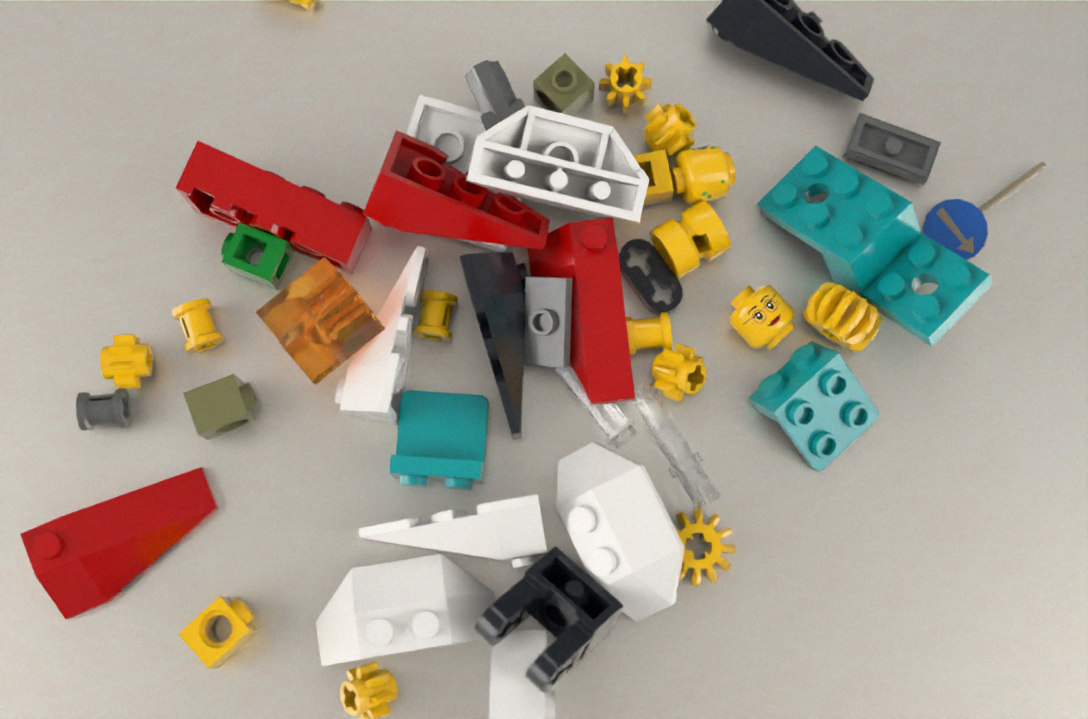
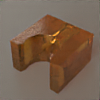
[256,257,385,385]

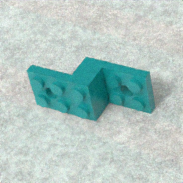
[757,145,993,347]

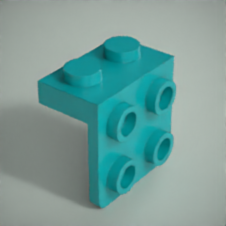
[748,341,879,471]
[389,390,489,490]

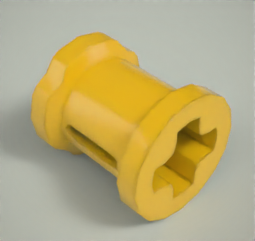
[412,290,458,342]
[172,298,224,354]
[626,312,672,356]

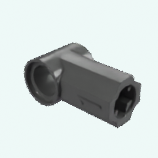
[465,60,525,130]

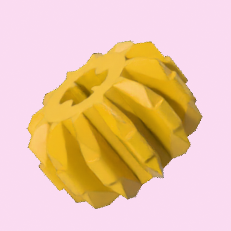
[803,282,883,351]
[674,508,736,586]

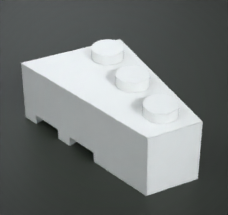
[488,629,555,719]

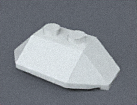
[466,105,649,223]
[556,441,685,622]
[316,554,495,666]

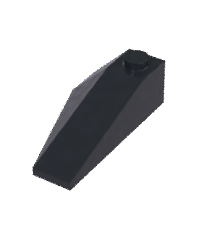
[706,0,874,101]
[459,252,529,440]

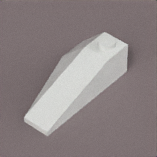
[335,246,429,425]
[359,494,547,568]

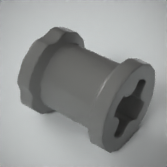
[76,388,131,431]

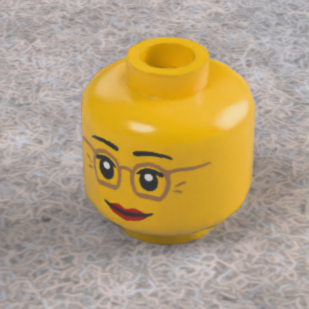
[729,285,795,350]

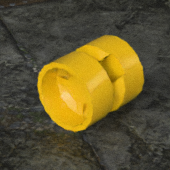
[649,200,731,279]

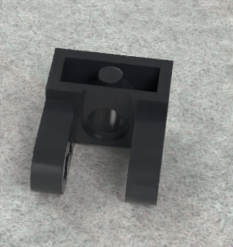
[474,546,624,693]

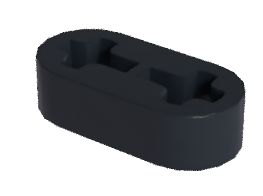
[619,239,683,316]

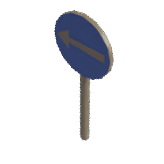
[922,162,1046,260]

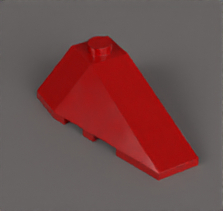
[362,130,550,250]
[527,217,635,405]
[20,467,218,619]

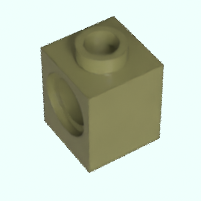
[533,53,595,117]
[183,374,259,440]

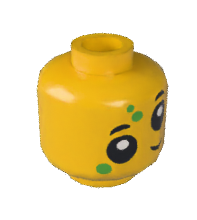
[670,145,736,205]

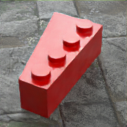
[176,140,372,274]

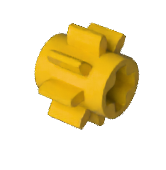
[599,56,652,113]
[643,103,697,156]
[100,334,153,389]
[651,343,707,402]
[340,662,398,719]

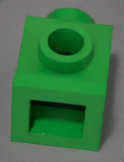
[221,222,294,291]

